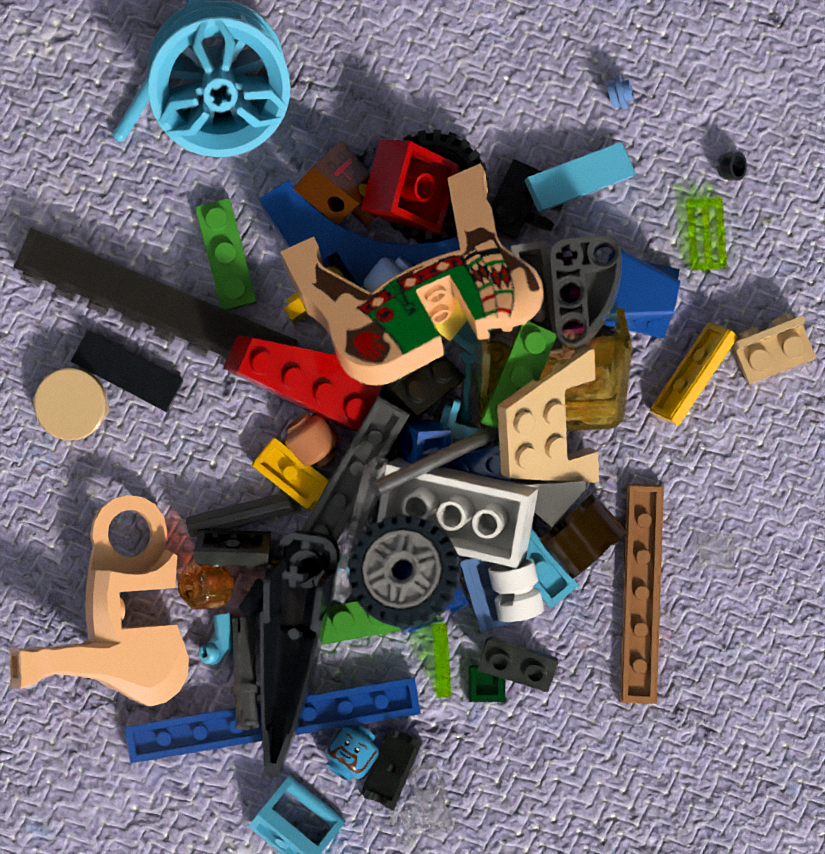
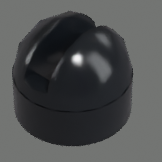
[716,152,747,181]

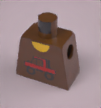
[292,140,377,228]

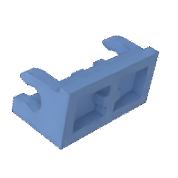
[459,558,518,633]

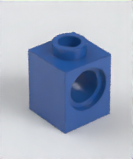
[398,419,452,466]

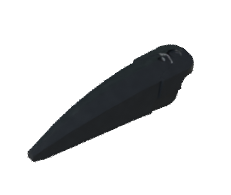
[260,530,340,778]

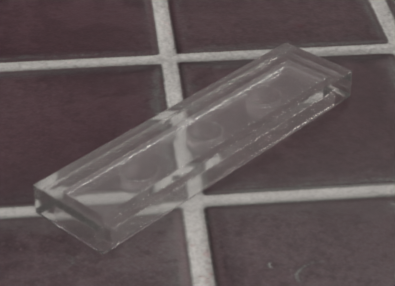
[333,456,388,603]

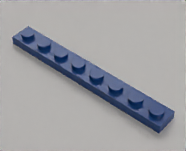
[125,677,421,764]

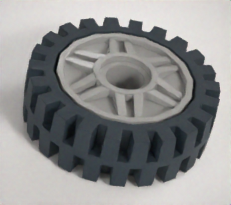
[347,514,461,628]

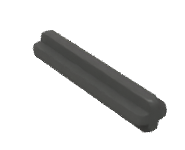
[186,492,293,538]

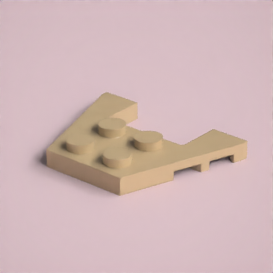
[497,345,599,483]

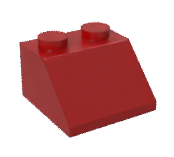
[361,139,459,234]

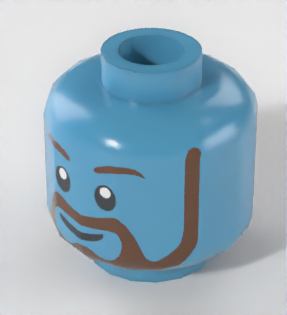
[324,725,379,782]

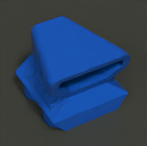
[603,249,680,339]

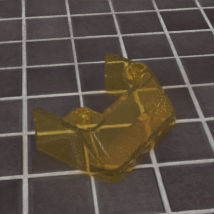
[475,308,632,431]

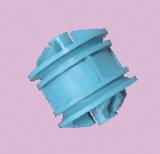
[148,0,290,157]

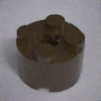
[539,493,627,579]

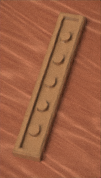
[619,484,664,704]

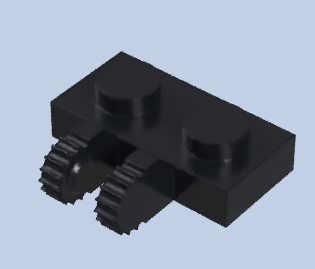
[491,159,563,240]

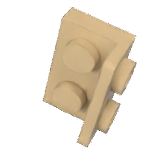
[732,313,816,385]

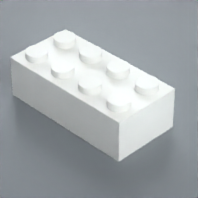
[377,457,539,568]

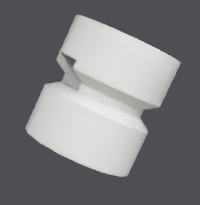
[488,558,544,622]

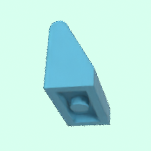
[248,775,346,854]

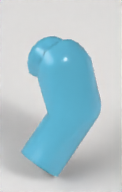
[198,613,233,665]

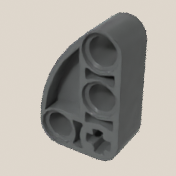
[550,235,622,350]

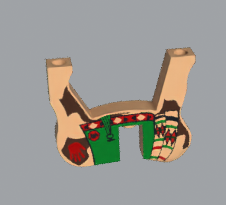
[280,163,543,385]

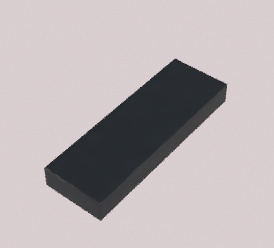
[71,330,184,413]

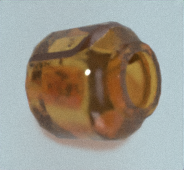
[178,563,234,610]

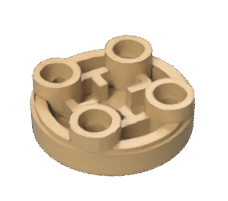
[34,367,109,441]

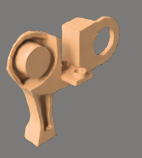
[9,495,189,707]

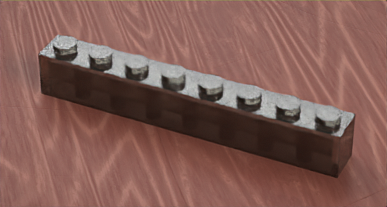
[13,228,299,366]

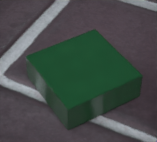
[468,665,506,702]

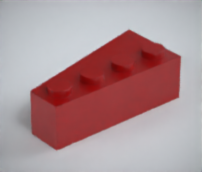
[223,335,383,432]

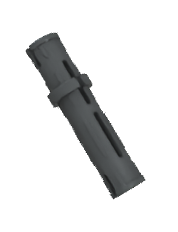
[231,617,261,730]

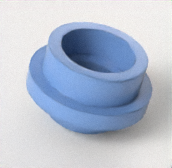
[607,74,634,110]

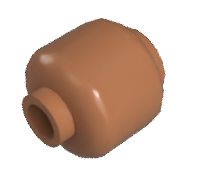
[285,412,338,467]

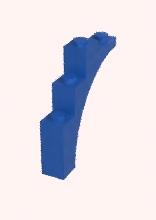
[259,180,497,290]

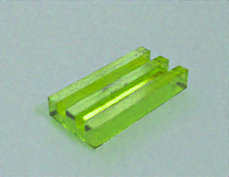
[685,197,727,272]
[432,624,452,698]

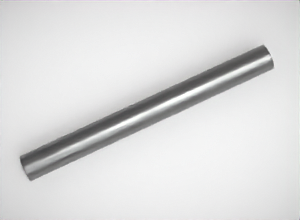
[371,426,499,496]

